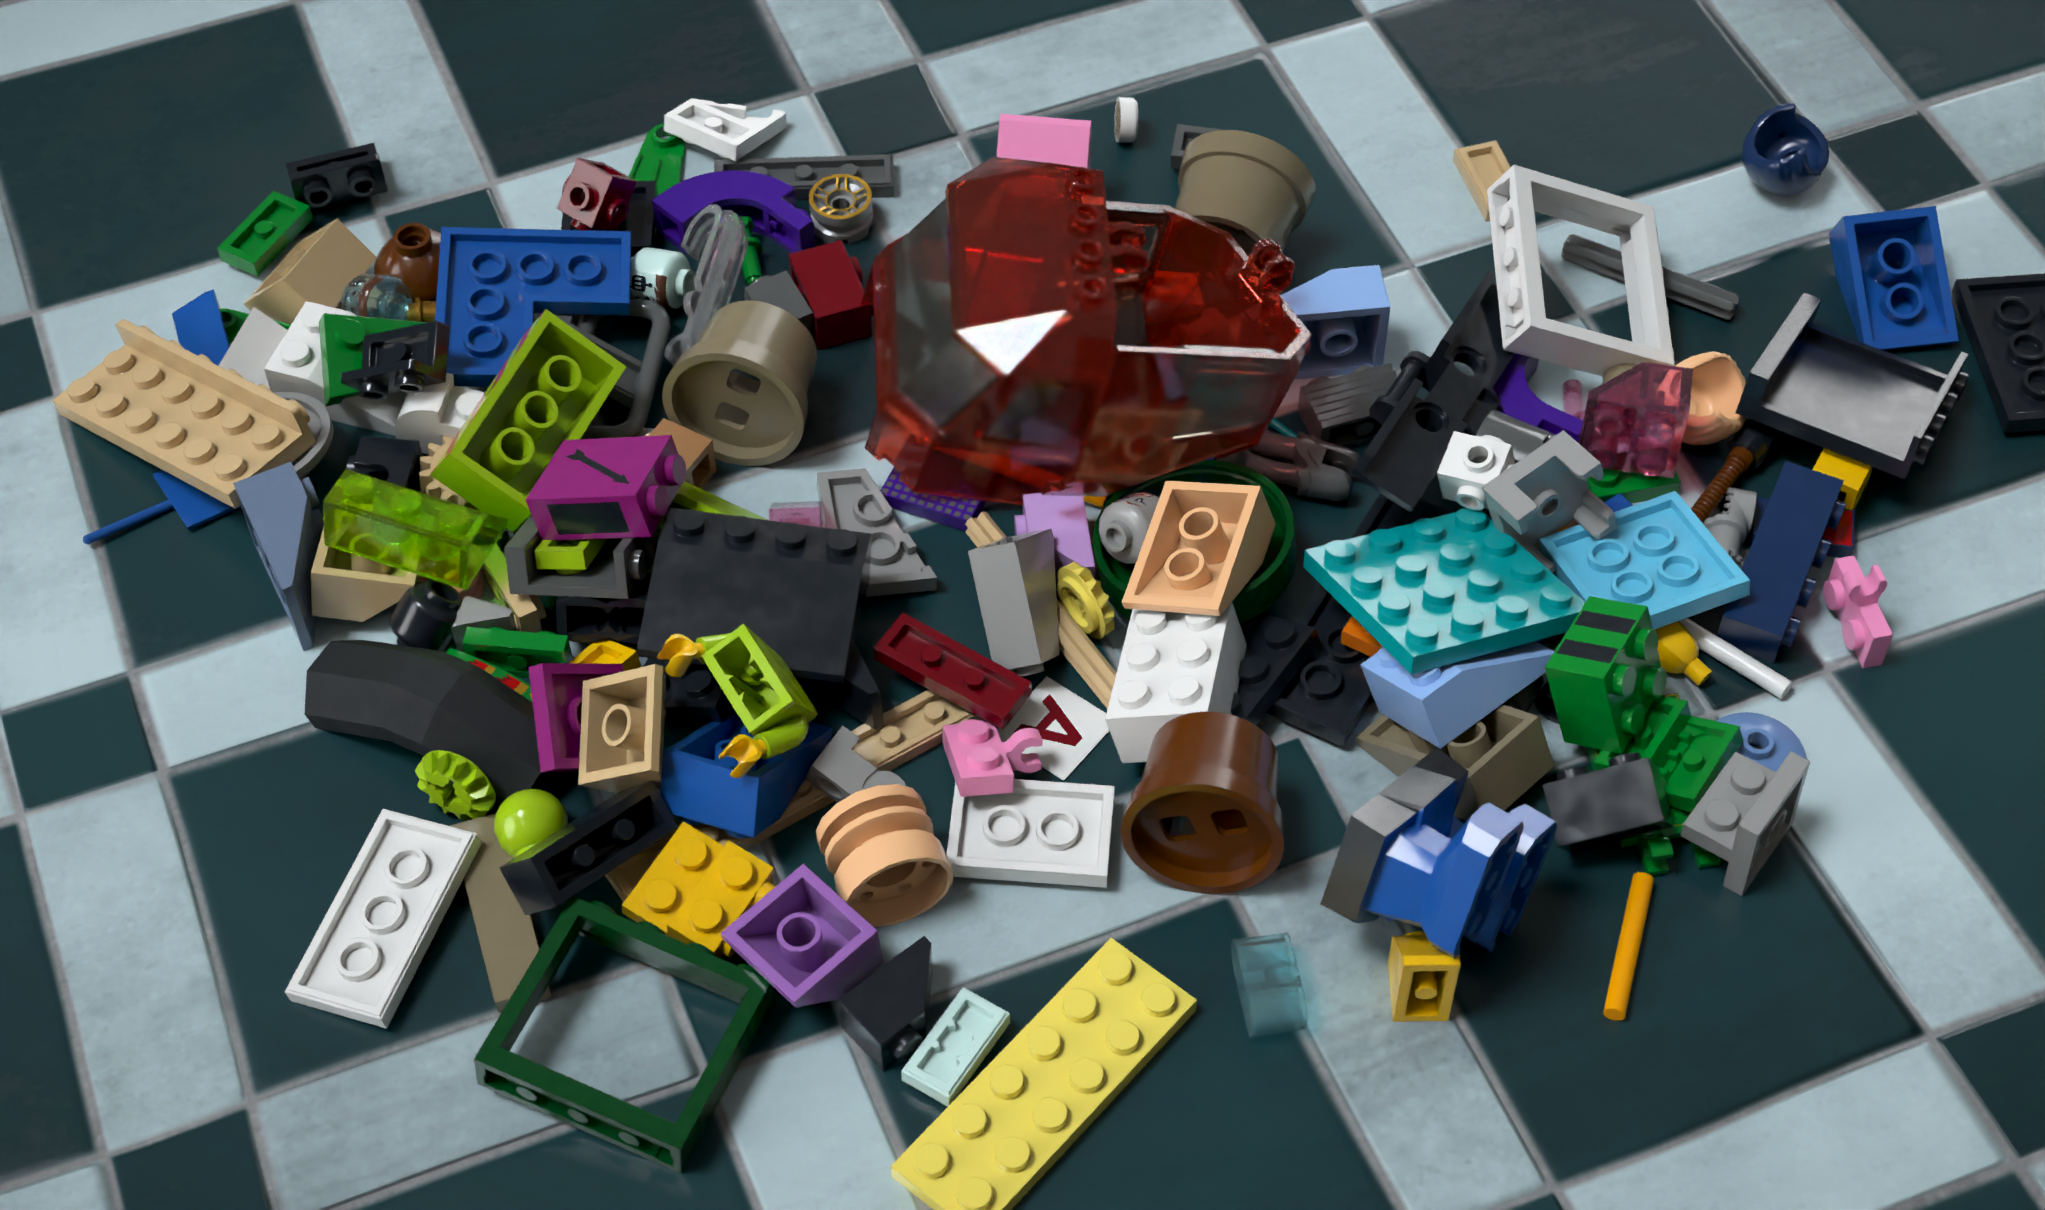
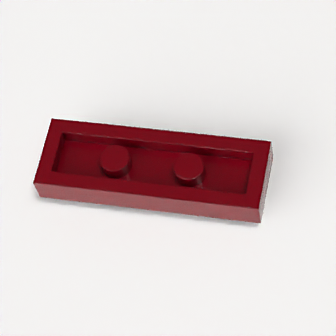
[874,613,1032,730]

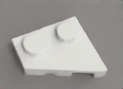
[664,98,787,161]

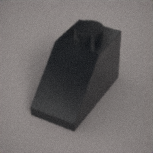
[838,936,933,1072]

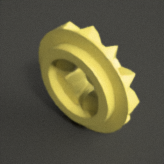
[1057,562,1115,639]

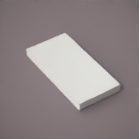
[285,809,482,1029]

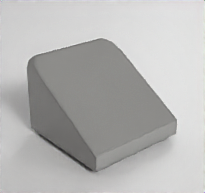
[451,596,517,652]

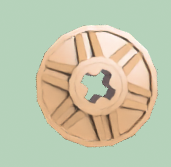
[816,784,953,927]

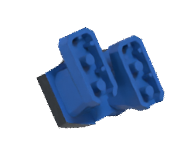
[1320,748,1558,959]

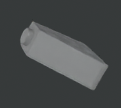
[968,528,1059,676]

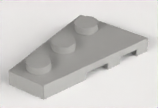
[817,468,937,597]

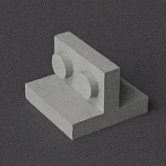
[1681,751,1810,896]

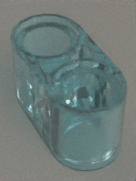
[1231,932,1308,1037]

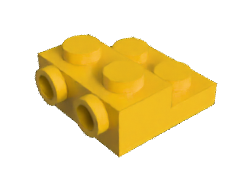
[622,821,776,959]

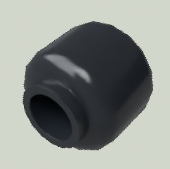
[389,579,463,652]

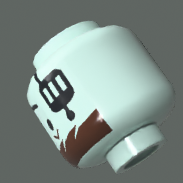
[630,247,696,311]

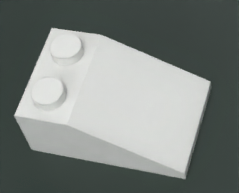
[264,301,408,436]

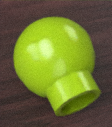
[494,789,568,857]

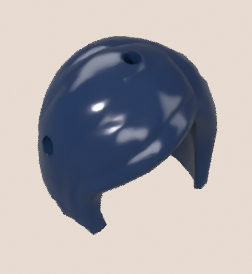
[1742,102,1829,195]

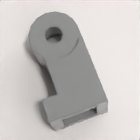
[805,726,906,803]

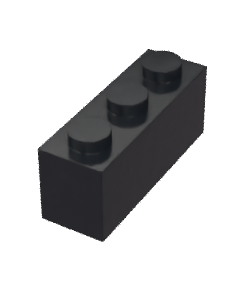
[499,780,678,915]

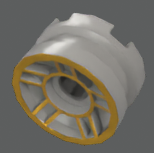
[809,174,873,244]

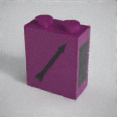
[526,435,686,540]

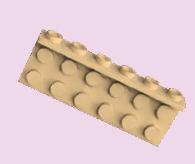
[52,319,316,509]

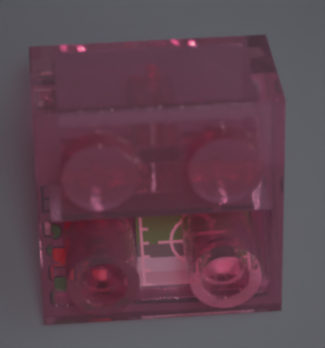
[1578,362,1693,478]

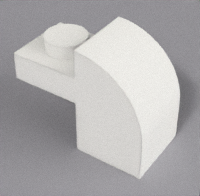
[395,373,485,454]

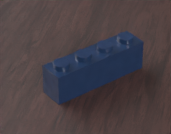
[1717,461,1846,663]

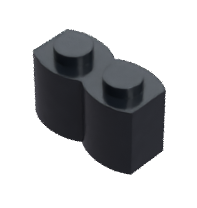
[556,573,651,644]

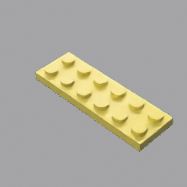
[890,938,1197,1210]

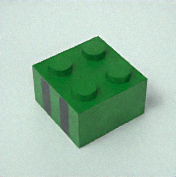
[1545,596,1666,754]

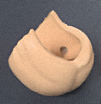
[1655,351,1746,446]

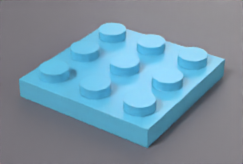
[1539,491,1750,629]

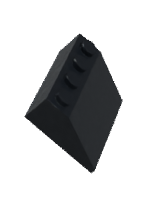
[637,507,871,684]

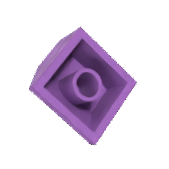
[721,864,883,1008]

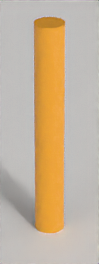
[1603,872,1654,1021]

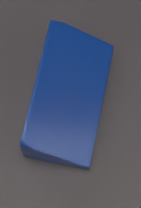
[172,289,230,366]

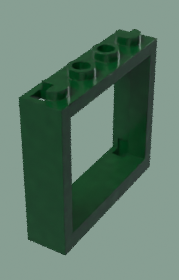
[474,896,772,1173]

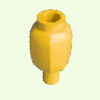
[1654,621,1713,686]

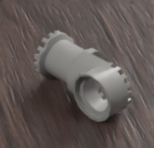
[1703,487,1757,569]

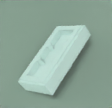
[901,987,1010,1107]

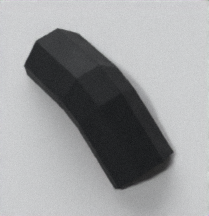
[304,640,546,807]

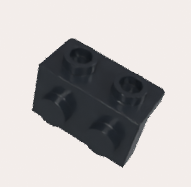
[286,143,388,210]
[341,321,450,400]

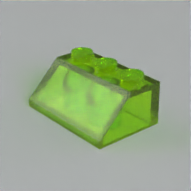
[323,469,507,590]

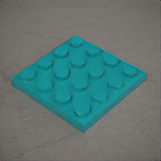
[1303,508,1585,675]

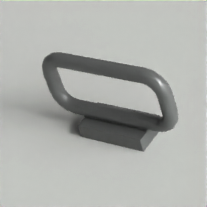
[555,298,671,439]

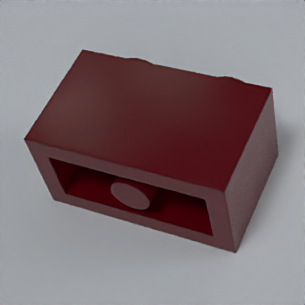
[788,240,877,350]

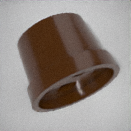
[1120,711,1284,894]

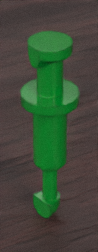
[731,216,763,286]

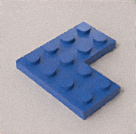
[435,227,631,387]

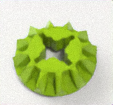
[415,750,495,821]

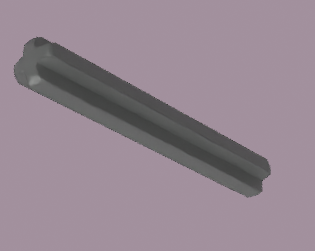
[1561,234,1740,320]

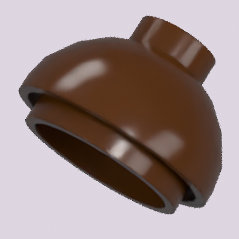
[374,223,441,308]

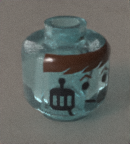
[341,273,412,321]

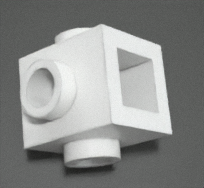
[1437,431,1515,511]

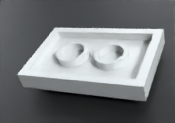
[946,779,1115,888]

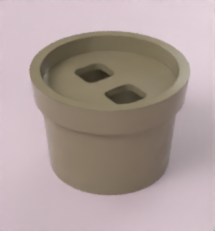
[1167,130,1316,286]
[662,300,817,466]

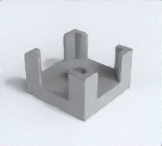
[1482,430,1618,573]

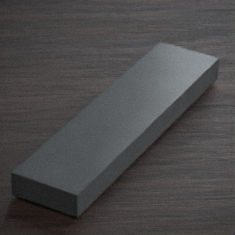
[714,154,894,200]

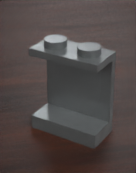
[504,515,661,599]

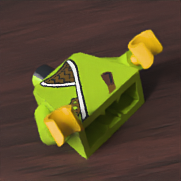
[657,623,817,778]

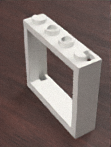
[1487,165,1675,384]

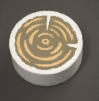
[1115,97,1138,143]

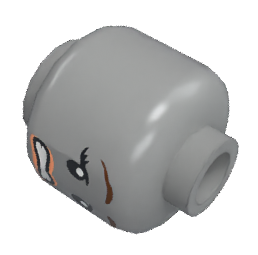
[1099,492,1159,564]

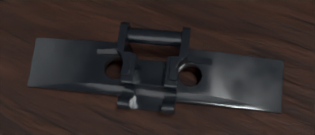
[1351,270,1515,512]

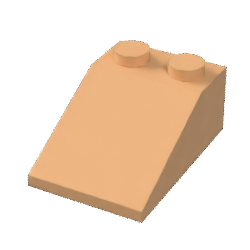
[1122,481,1276,616]

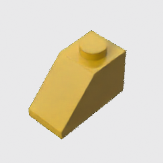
[1387,931,1460,1022]

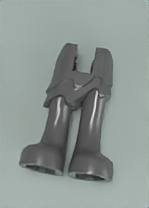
[1216,398,1361,502]

